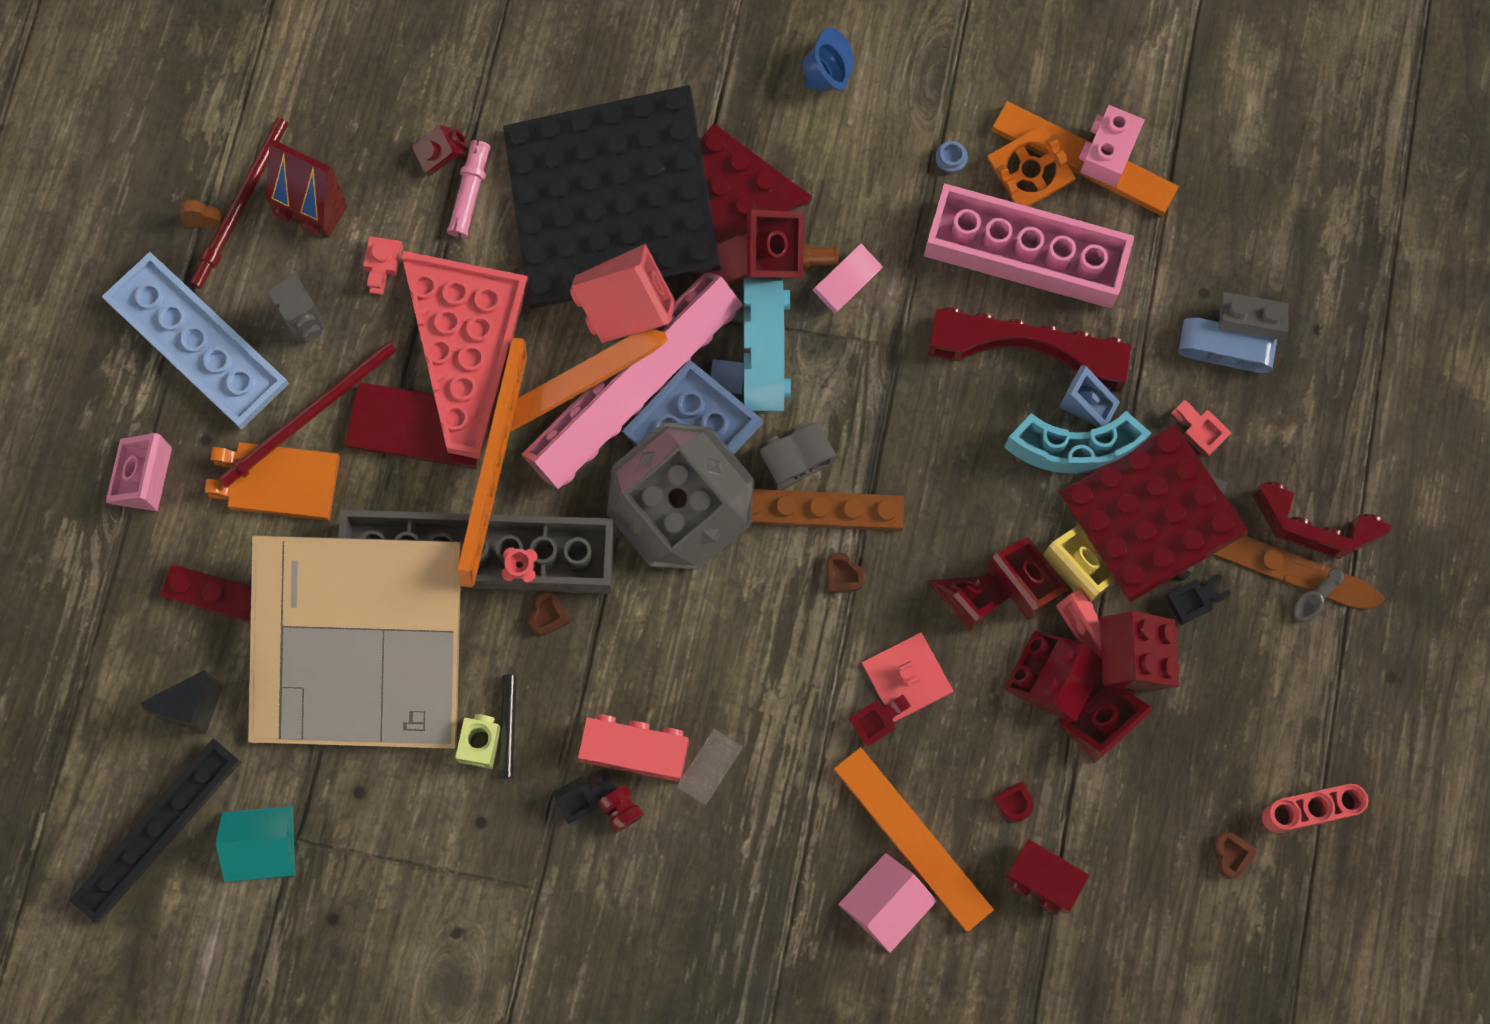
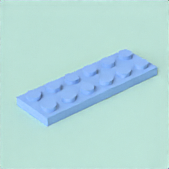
[102,252,289,430]

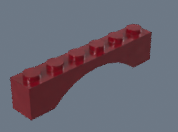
[927,307,1132,392]

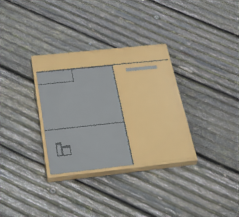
[248,535,462,749]

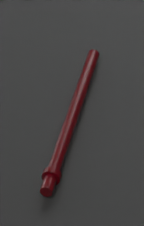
[218,341,397,488]

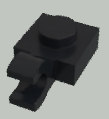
[552,768,617,824]

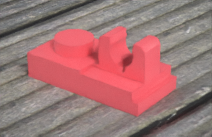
[1056,589,1101,658]

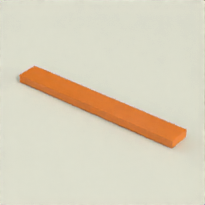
[457,337,527,588]

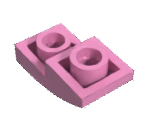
[812,243,883,314]

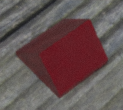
[747,210,804,278]
[987,537,1070,620]
[1059,683,1153,763]

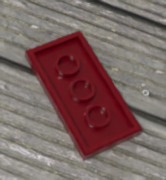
[345,382,479,469]

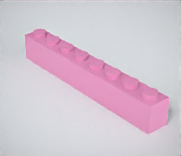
[521,272,743,489]

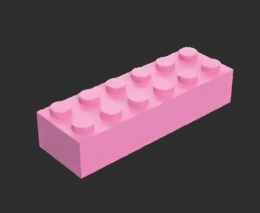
[924,183,1134,309]

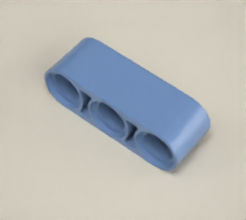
[1178,318,1277,373]

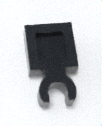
[1165,574,1231,626]

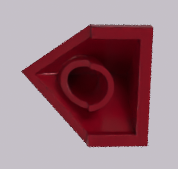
[926,572,1010,631]

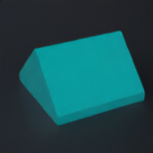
[216,806,296,882]

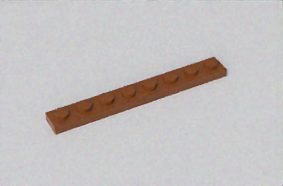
[671,488,904,531]

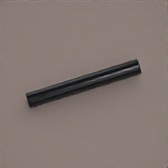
[499,674,517,779]

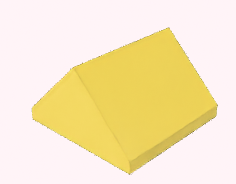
[1043,525,1116,603]

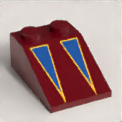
[266,139,348,238]

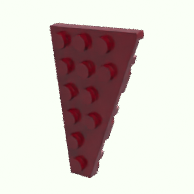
[700,123,812,246]

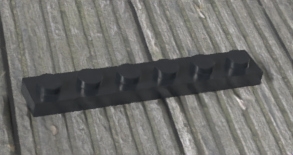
[69,738,241,924]

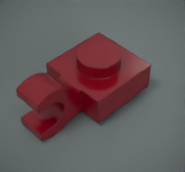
[848,695,911,747]

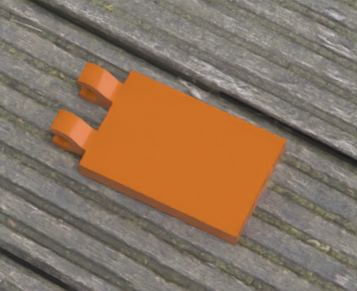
[205,442,340,521]

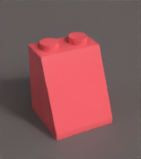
[570,244,675,343]

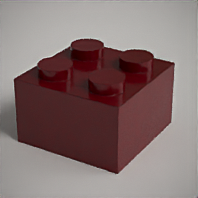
[1100,611,1180,692]

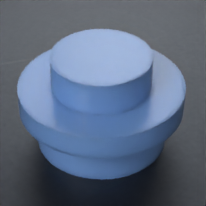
[935,141,968,173]

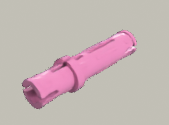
[447,140,491,238]

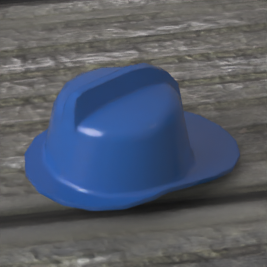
[802,27,854,92]

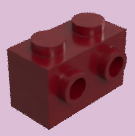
[1004,839,1090,916]

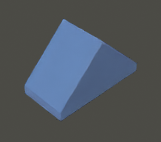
[1059,365,1120,428]

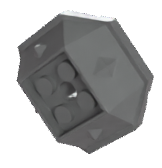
[607,422,754,569]

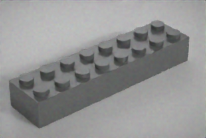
[338,510,615,594]

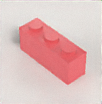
[578,714,689,783]

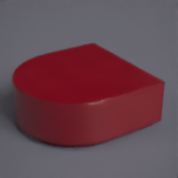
[991,781,1034,823]

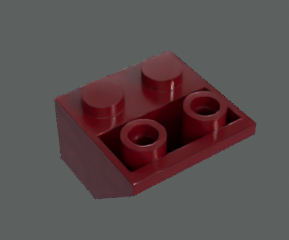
[1004,630,1102,722]

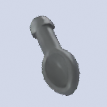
[1294,568,1345,622]

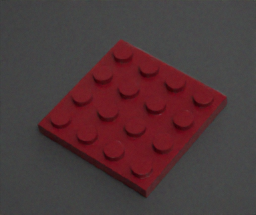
[1060,424,1248,603]

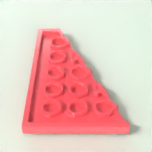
[402,251,528,459]

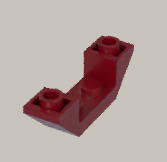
[1253,482,1392,559]

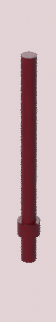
[190,117,289,289]

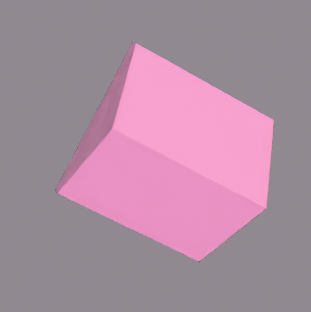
[106,433,172,511]
[838,853,937,953]

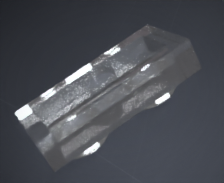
[677,729,743,806]

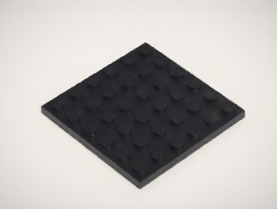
[503,85,722,309]

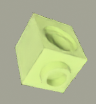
[455,714,501,769]

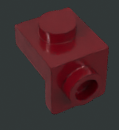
[412,125,469,175]

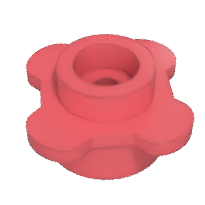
[501,548,537,583]

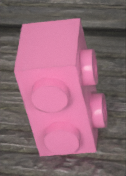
[1079,105,1145,187]

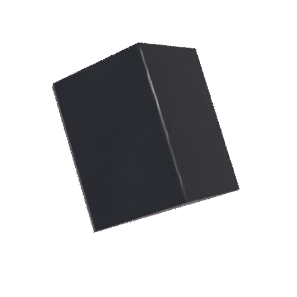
[141,670,223,733]

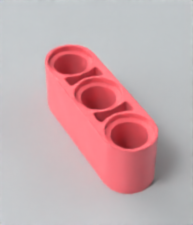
[1262,784,1368,833]

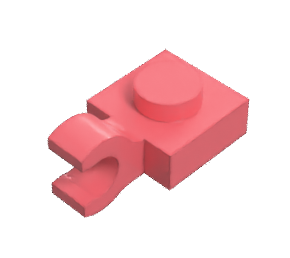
[363,236,403,295]
[1171,400,1231,458]

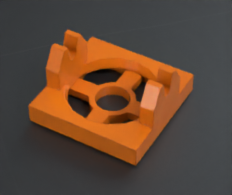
[987,124,1076,207]

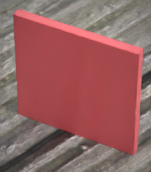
[862,632,954,723]

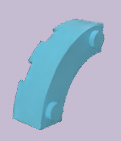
[743,278,791,411]
[1004,411,1151,474]

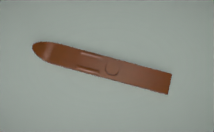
[1213,535,1384,609]

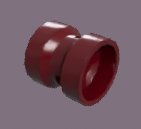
[597,785,644,833]

